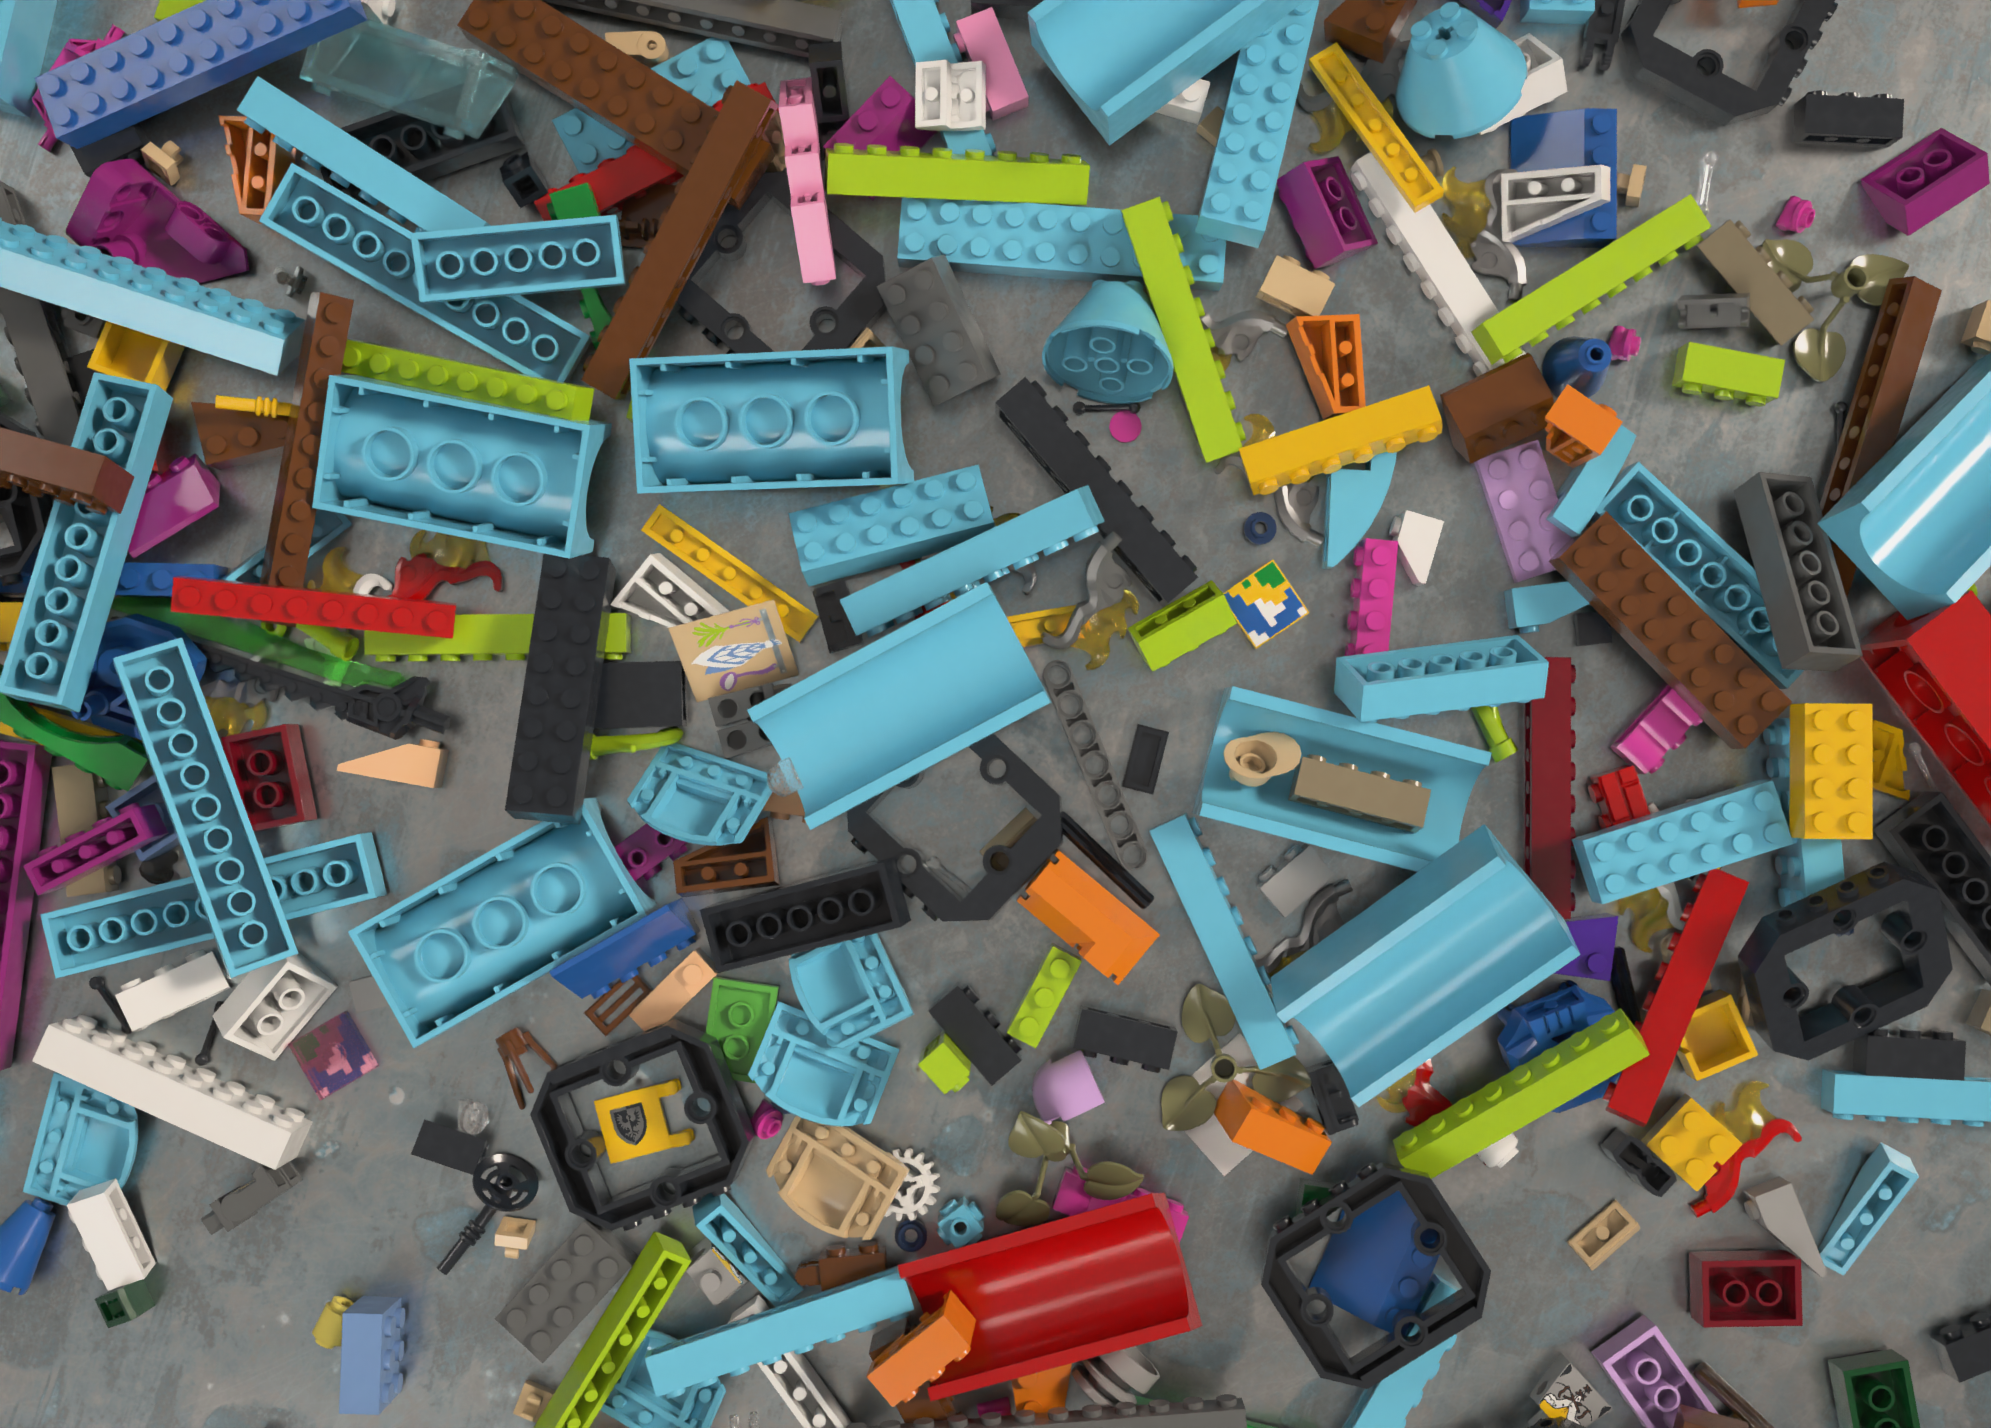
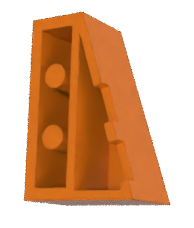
[218,115,296,224]
[1286,314,1366,420]
[1545,384,1623,468]
[1214,1079,1332,1175]
[866,1290,976,1407]
[1011,1363,1072,1413]

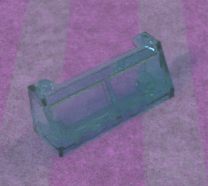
[299,19,519,141]

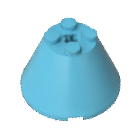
[1396,2,1528,139]
[1042,280,1174,404]

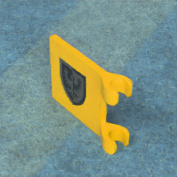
[594,1078,695,1164]

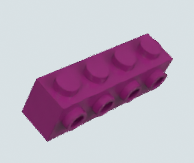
[23,802,169,895]
[614,823,688,882]

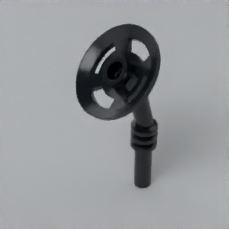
[437,1154,539,1275]

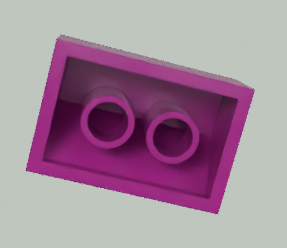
[823,76,939,201]
[1861,128,1990,236]
[1276,156,1378,269]
[128,453,220,558]

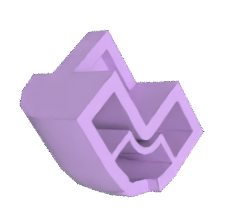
[1032,1050,1105,1125]

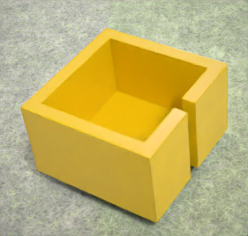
[87,321,185,392]
[1677,989,1758,1081]
[1641,1093,1742,1192]

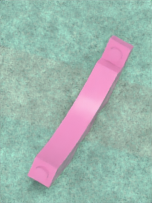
[779,77,836,286]

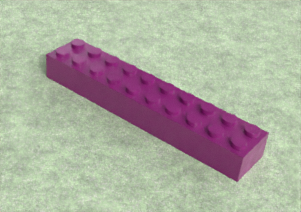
[0,739,52,1071]

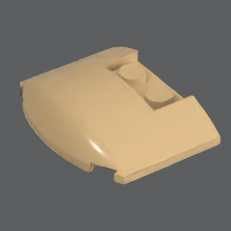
[766,1116,910,1240]

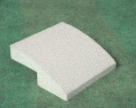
[915,60,986,131]

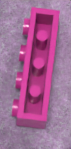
[1344,538,1398,656]

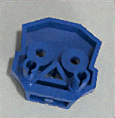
[71,613,207,740]
[1497,980,1621,1113]

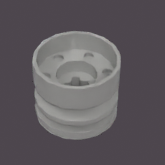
[1071,1346,1160,1408]

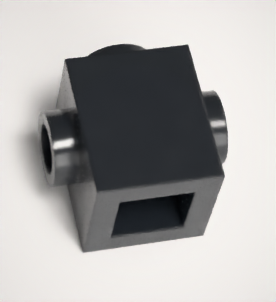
[500,152,549,209]

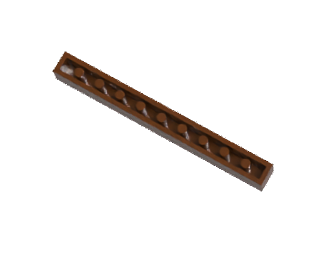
[581,80,779,400]
[1819,276,1942,598]
[259,292,354,627]

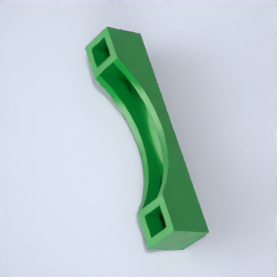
[547,183,613,350]
[0,664,150,792]

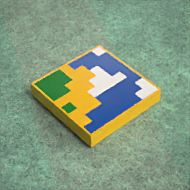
[1223,560,1309,649]

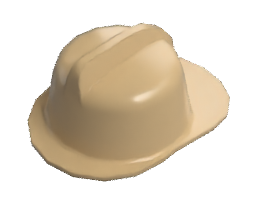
[1223,732,1301,787]

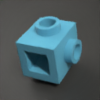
[937,1196,985,1249]

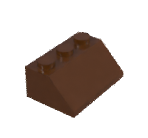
[1440,352,1554,464]

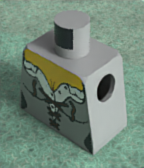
[686,1237,749,1306]
[1528,1353,1613,1427]

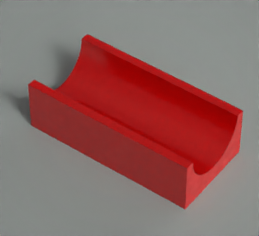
[1859,590,1991,829]
[897,1193,1202,1402]

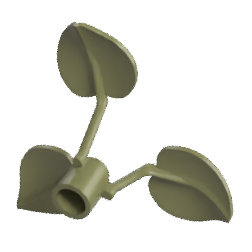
[1761,239,1909,383]
[1161,984,1311,1131]
[996,1111,1144,1227]

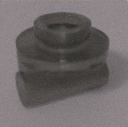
[273,266,308,298]
[139,850,179,885]

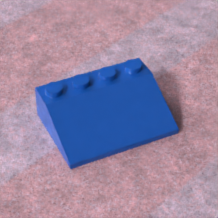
[1509,108,1617,248]
[549,898,701,999]
[1307,1175,1440,1335]

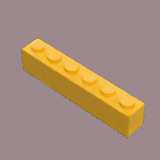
[1239,385,1442,496]

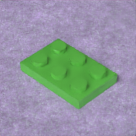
[706,977,779,1083]

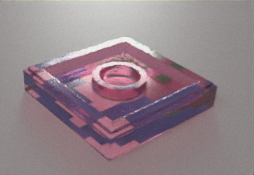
[288,1011,379,1101]

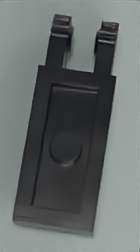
[1580,0,1626,70]

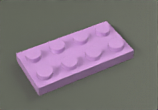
[1474,440,1571,583]

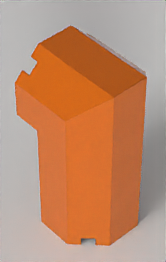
[1016,849,1160,985]

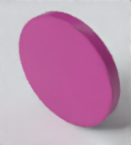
[1109,411,1142,443]

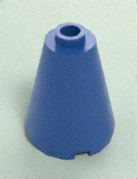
[1541,336,1612,398]
[0,1197,56,1295]

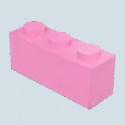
[953,7,1029,121]

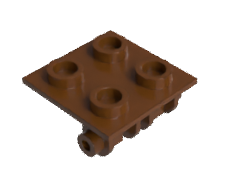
[619,184,676,248]

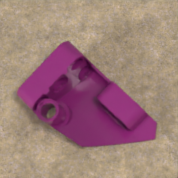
[66,158,249,283]

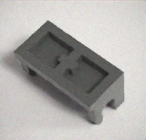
[1678,293,1750,329]

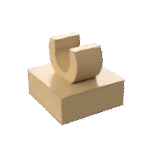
[141,140,184,186]
[1617,164,1647,207]
[494,1216,536,1259]
[513,1379,556,1423]

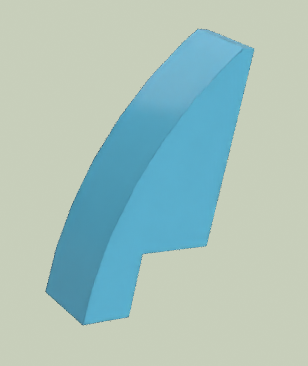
[1546,425,1636,538]
[1322,452,1397,569]

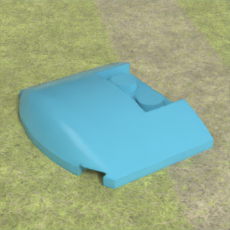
[627,743,780,846]
[789,933,914,1050]
[748,1001,900,1127]
[23,1072,138,1206]
[600,1329,726,1428]

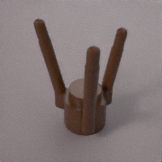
[495,1027,557,1110]

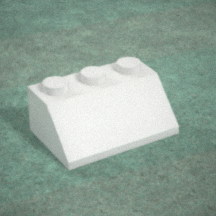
[1479,33,1568,135]
[213,952,338,1061]

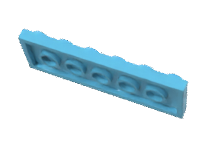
[552,37,751,174]

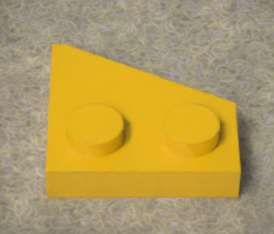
[1872,719,1910,801]

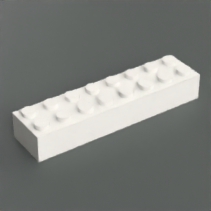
[32,1015,313,1170]

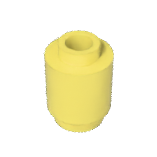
[312,1296,354,1349]

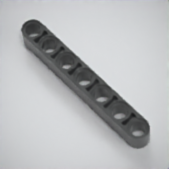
[1042,660,1148,870]

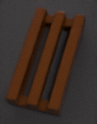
[584,975,653,1037]

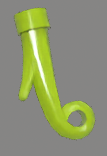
[260,622,359,661]
[1471,706,1518,763]
[589,727,684,760]

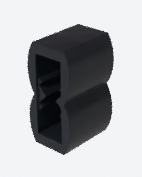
[1601,1128,1677,1197]

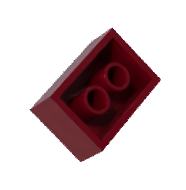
[221,724,318,833]
[1689,1250,1803,1328]

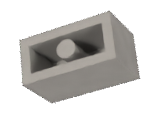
[1256,844,1335,918]

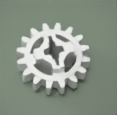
[884,1148,941,1221]

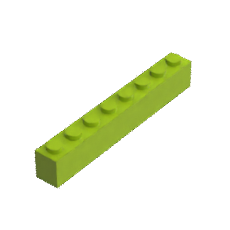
[824,143,1090,205]
[1471,194,1712,365]
[1120,196,1246,463]
[341,339,594,421]
[364,613,632,662]
[1393,1008,1650,1179]
[533,1231,691,1428]

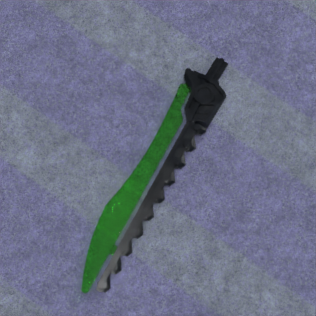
[110,597,451,740]

